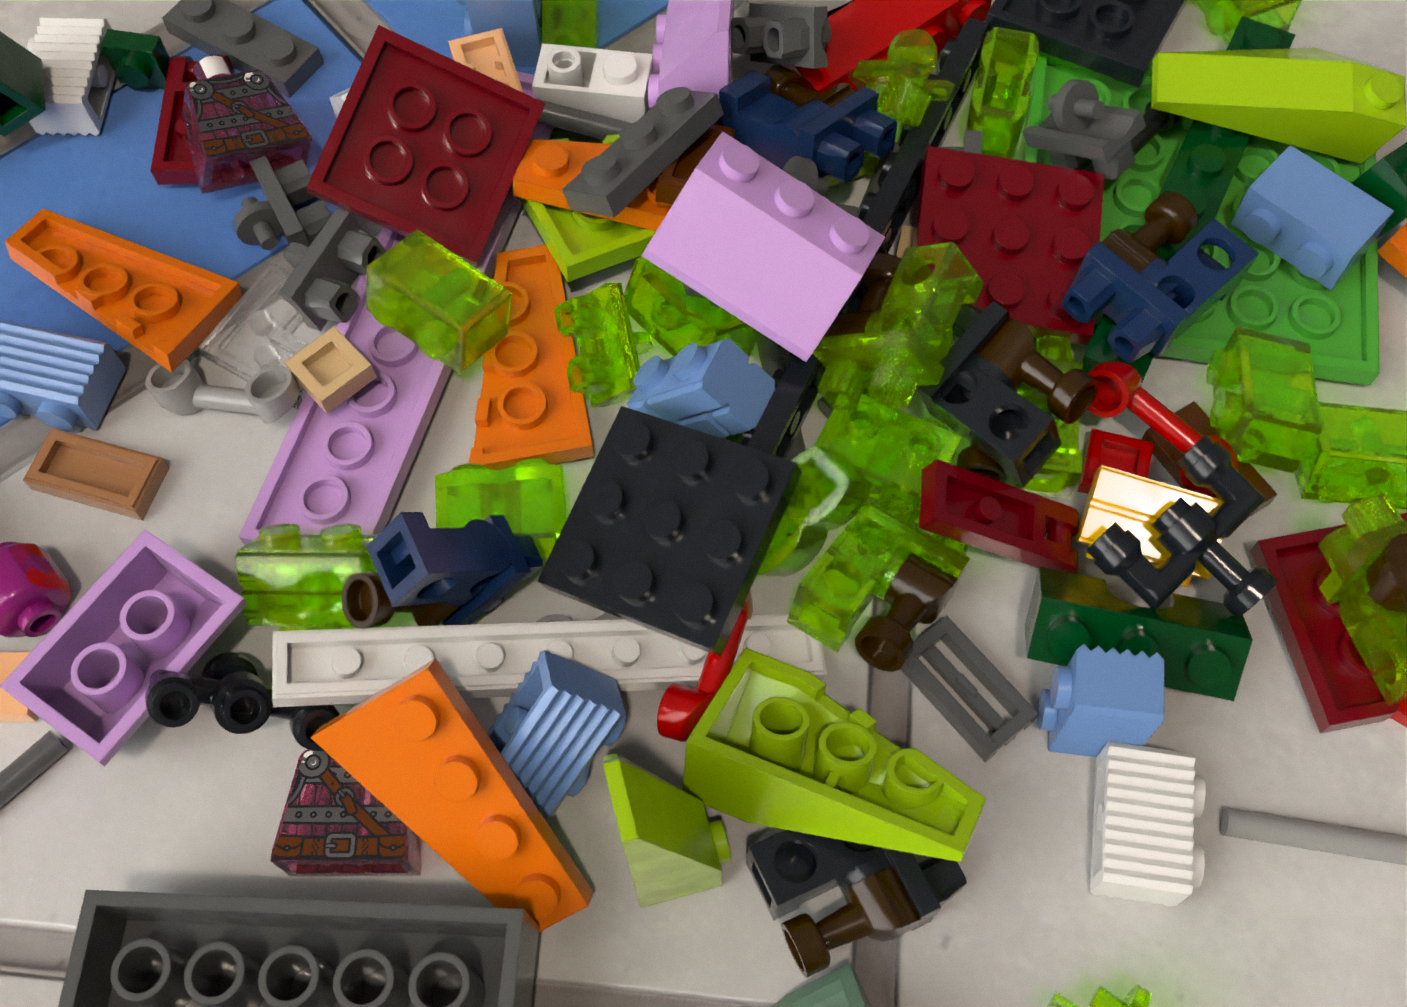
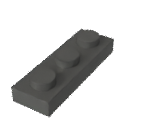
[162,0,324,98]
[562,87,724,218]

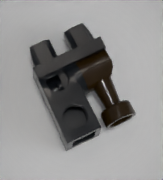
[902,300,1099,488]
[746,830,967,978]

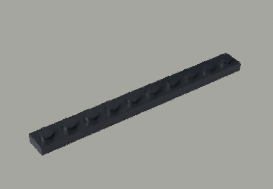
[741,17,989,459]

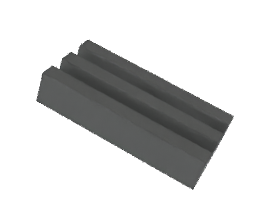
[901,615,1039,763]

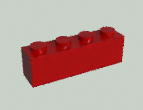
[782,0,991,93]

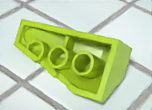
[1151,48,1407,164]
[683,648,986,862]
[603,753,732,908]

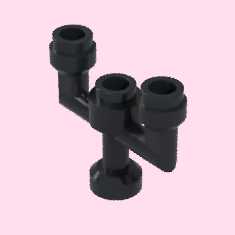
[1086,434,1278,618]
[145,652,340,751]

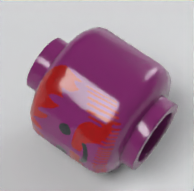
[0,542,72,638]

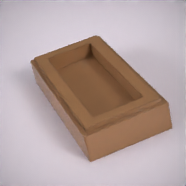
[23,428,170,521]

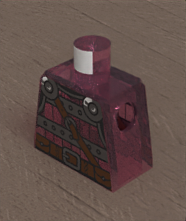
[182,56,312,194]
[271,749,422,877]

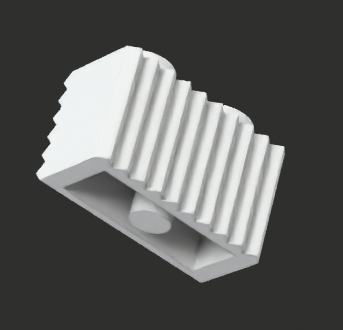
[27,18,115,136]
[1090,741,1206,906]

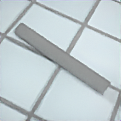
[1221,808,1407,865]

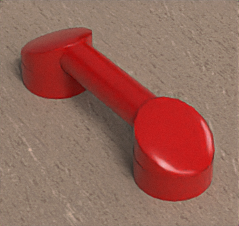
[1087,361,1239,498]
[657,590,753,742]

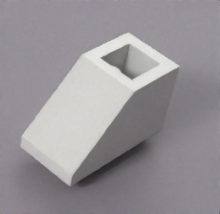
[532,43,653,123]

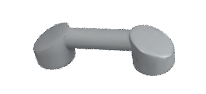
[145,359,300,424]

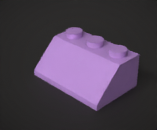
[648,0,734,125]
[642,131,885,362]
[0,529,248,766]

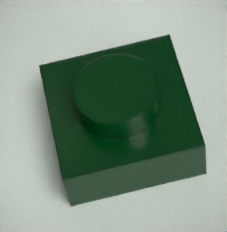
[100,29,170,89]

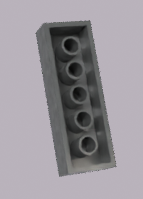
[58,890,539,1007]

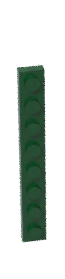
[1079,16,1295,382]

